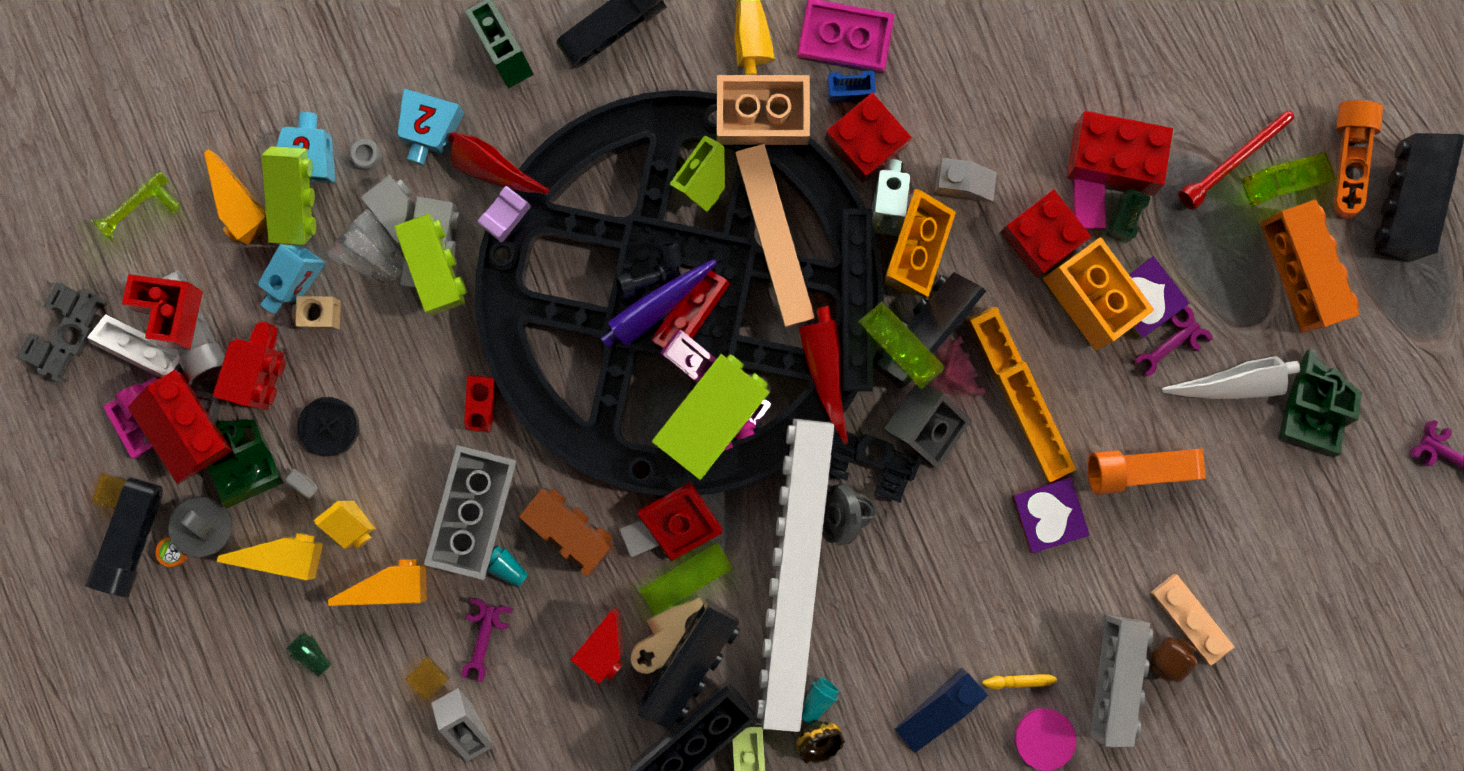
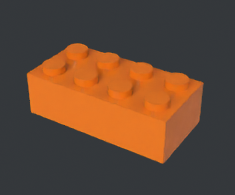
[1260,199,1360,334]

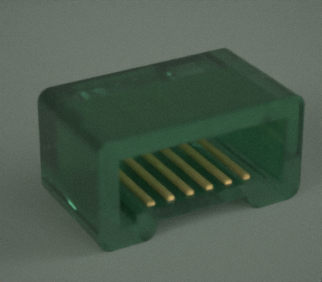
[1106,189,1150,243]

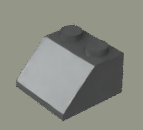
[884,380,972,469]

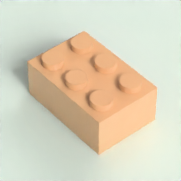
[717,75,810,145]

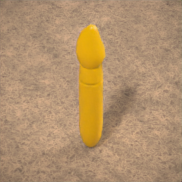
[982,674,1057,690]

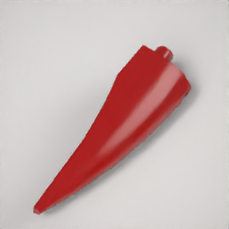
[448,132,550,194]
[799,306,848,444]

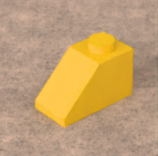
[313,500,376,549]

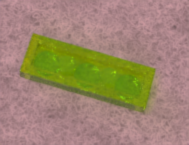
[859,301,945,389]
[640,542,733,615]

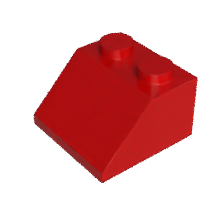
[570,606,624,684]

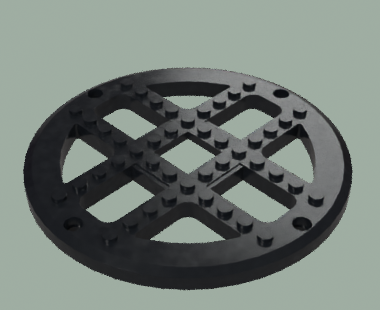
[475,90,884,496]

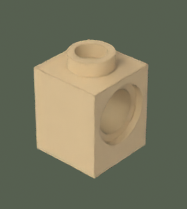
[292,296,341,330]

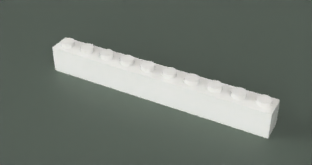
[756,419,834,732]

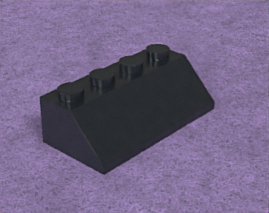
[1374,133,1464,262]
[873,272,986,389]
[638,599,740,729]
[630,681,757,771]

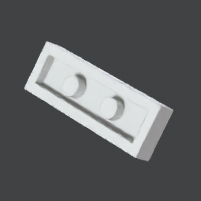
[87,314,181,378]

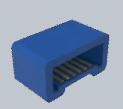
[827,71,876,103]

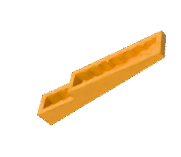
[965,307,1077,483]

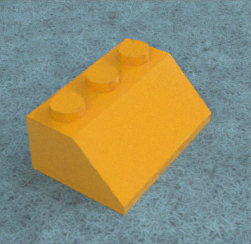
[884,189,956,297]
[1042,237,1154,351]

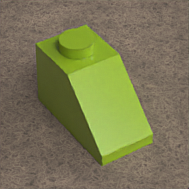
[669,136,725,212]

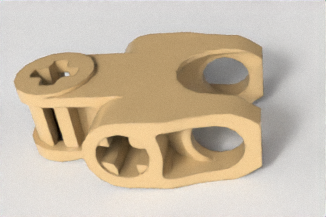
[631,597,703,674]

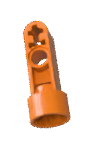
[1333,100,1384,219]
[1087,448,1206,495]

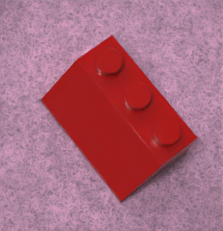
[128,370,232,484]

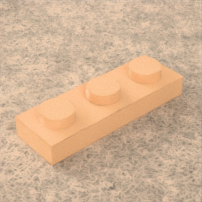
[1150,574,1234,666]

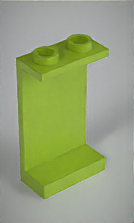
[652,354,770,480]

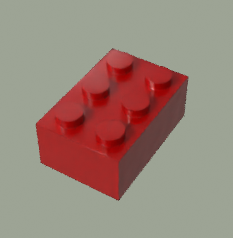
[1066,110,1173,196]

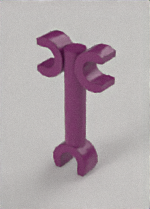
[1132,306,1213,377]
[1409,420,1464,470]
[462,598,513,682]

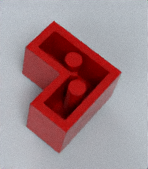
[122,274,203,350]

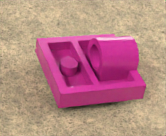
[103,376,160,459]

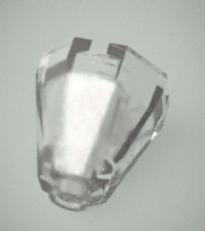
[326,209,404,283]

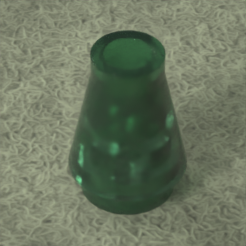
[286,631,332,677]

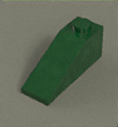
[465,0,534,89]

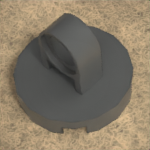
[822,484,877,545]
[168,497,233,558]

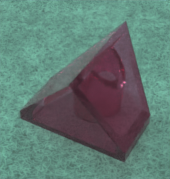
[936,337,986,397]

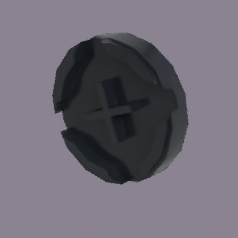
[297,397,360,457]

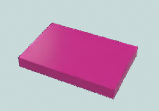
[797,0,895,74]

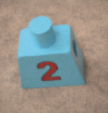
[398,89,464,166]
[276,112,335,184]
[258,244,326,313]

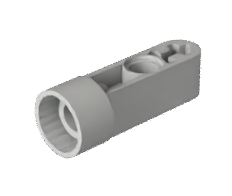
[162,270,225,386]

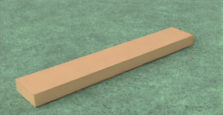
[735,144,815,327]

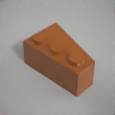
[519,488,615,577]

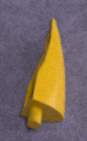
[734,0,775,75]

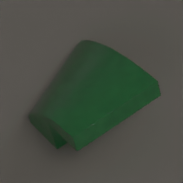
[1279,349,1362,458]
[207,419,284,509]

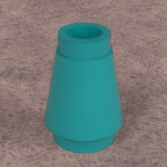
[487,545,529,588]
[802,677,840,725]

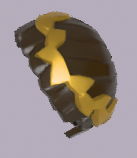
[796,721,845,764]

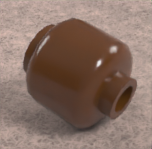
[1151,637,1198,683]

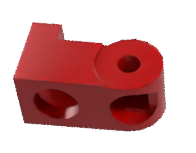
[464,375,498,433]

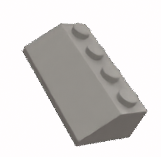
[424,445,517,580]
[1090,615,1153,747]

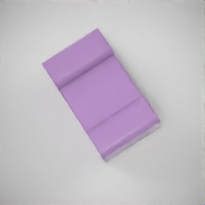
[477,186,531,243]

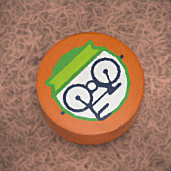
[155,537,188,567]

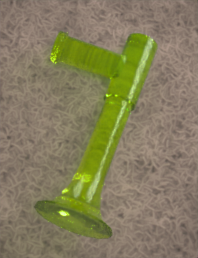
[89,171,182,242]

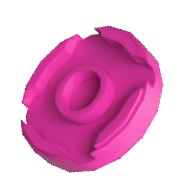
[1014,708,1077,771]

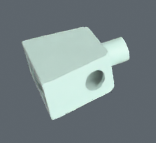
[872,159,910,236]

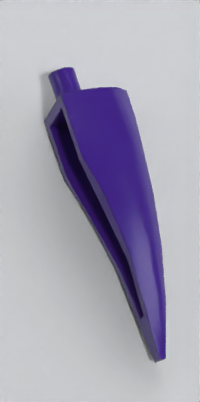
[601,259,717,347]

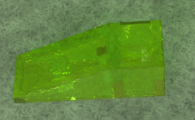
[1241,152,1336,207]

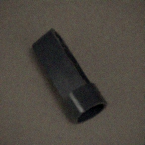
[556,0,667,68]
[85,477,163,598]

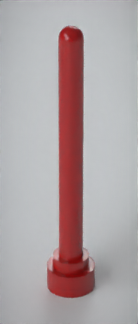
[1178,111,1294,210]

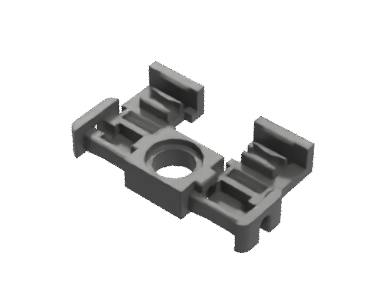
[17,282,107,382]

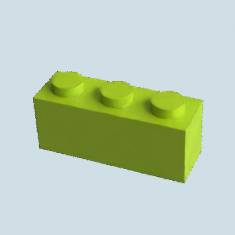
[261,146,317,245]
[394,213,467,316]

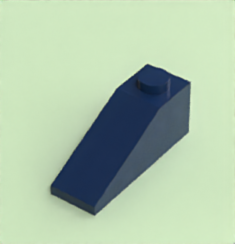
[894,668,988,753]

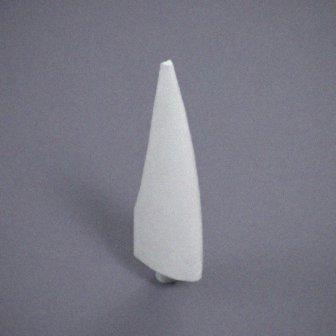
[1162,356,1300,399]

